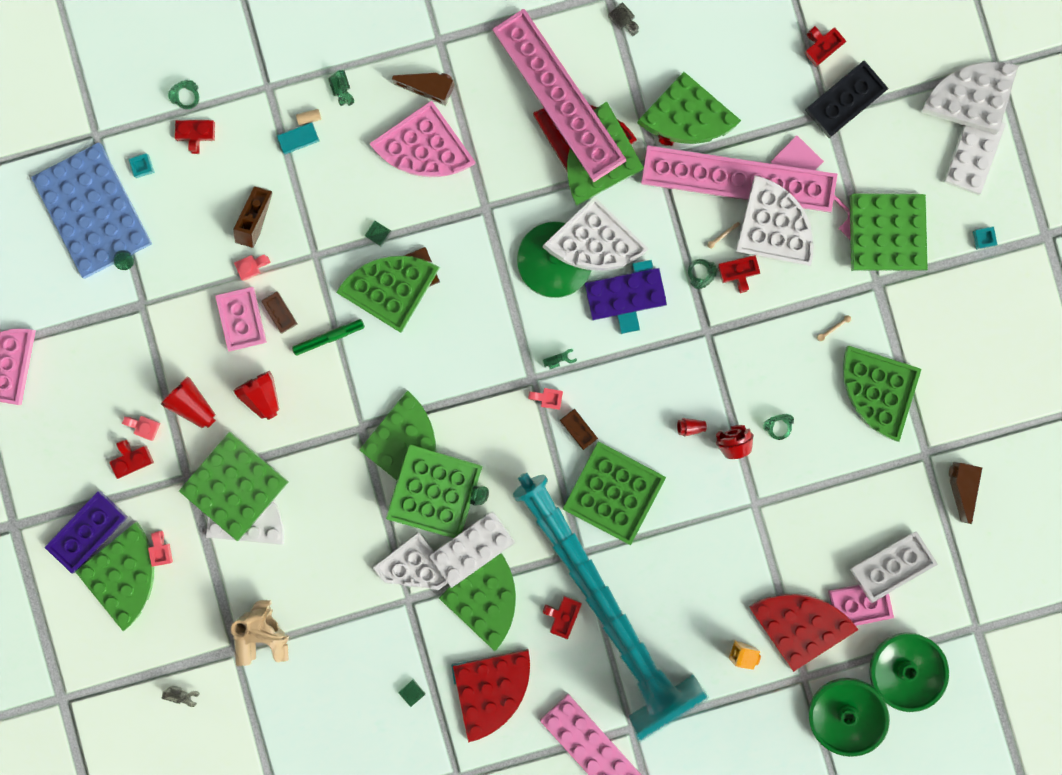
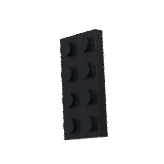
[805,60,889,139]

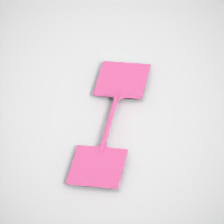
[770,135,850,240]

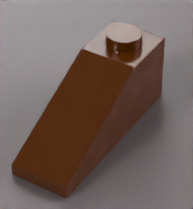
[392,73,455,106]
[233,186,273,248]
[949,462,983,524]

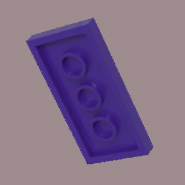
[585,268,667,321]
[44,491,128,574]

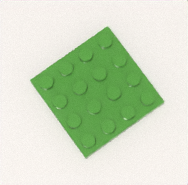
[849,194,928,271]
[179,432,289,541]
[563,441,666,545]
[386,444,483,538]

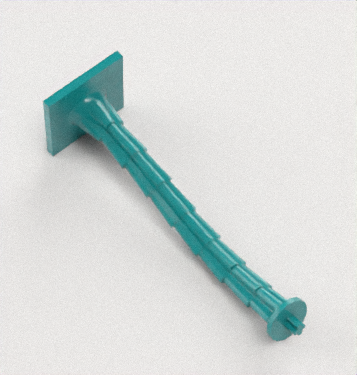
[513,472,709,742]

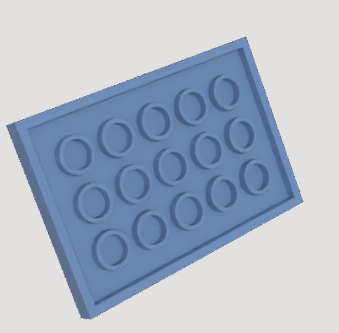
[31,142,152,279]

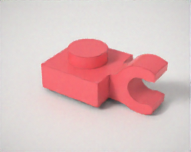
[234,254,271,281]
[528,388,563,410]
[122,416,161,441]
[148,531,173,567]

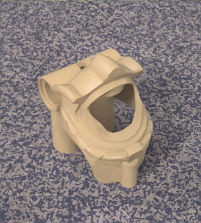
[231,600,289,666]

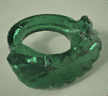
[168,80,200,110]
[688,259,718,289]
[763,414,794,440]

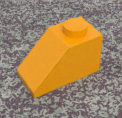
[729,640,761,670]

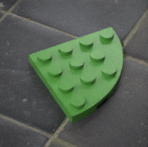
[637,72,742,144]
[567,102,644,206]
[336,256,440,333]
[843,346,922,442]
[359,390,436,481]
[75,522,154,631]
[439,553,516,651]

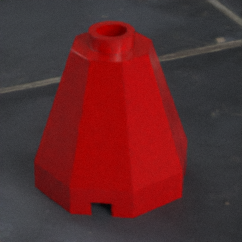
[233,371,280,420]

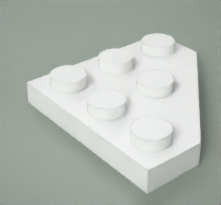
[373,532,448,590]

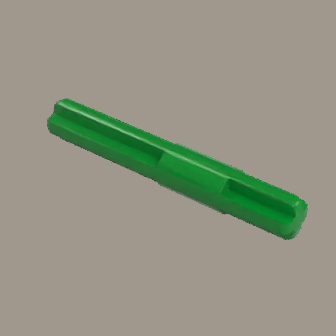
[292,319,365,356]

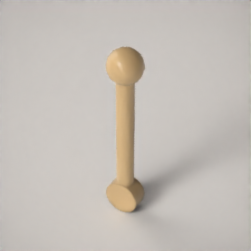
[707,221,740,249]
[817,315,852,341]

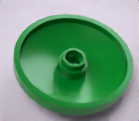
[517,222,592,298]
[869,632,949,712]
[809,678,890,757]

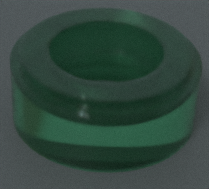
[114,250,134,270]

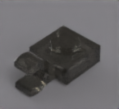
[608,2,640,37]
[161,686,200,707]

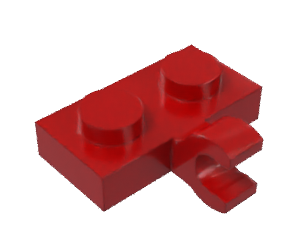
[804,26,847,67]
[175,120,215,154]
[718,255,760,293]
[109,440,154,479]
[542,596,582,640]

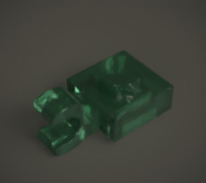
[328,70,354,106]
[542,349,577,370]

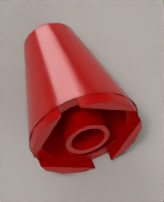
[161,376,216,429]

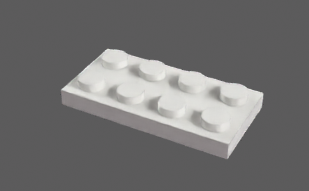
[943,122,1007,196]
[429,511,515,588]
[850,531,938,603]

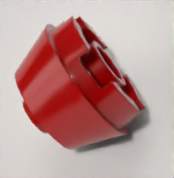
[716,425,754,459]

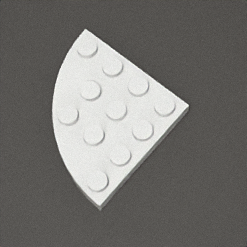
[922,62,1019,135]
[736,175,814,266]
[543,196,649,271]
[206,499,284,545]

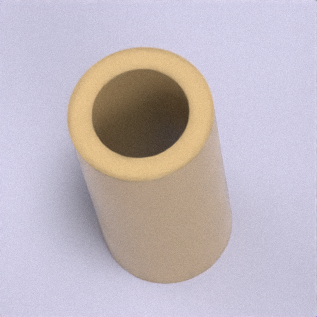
[296,109,322,126]

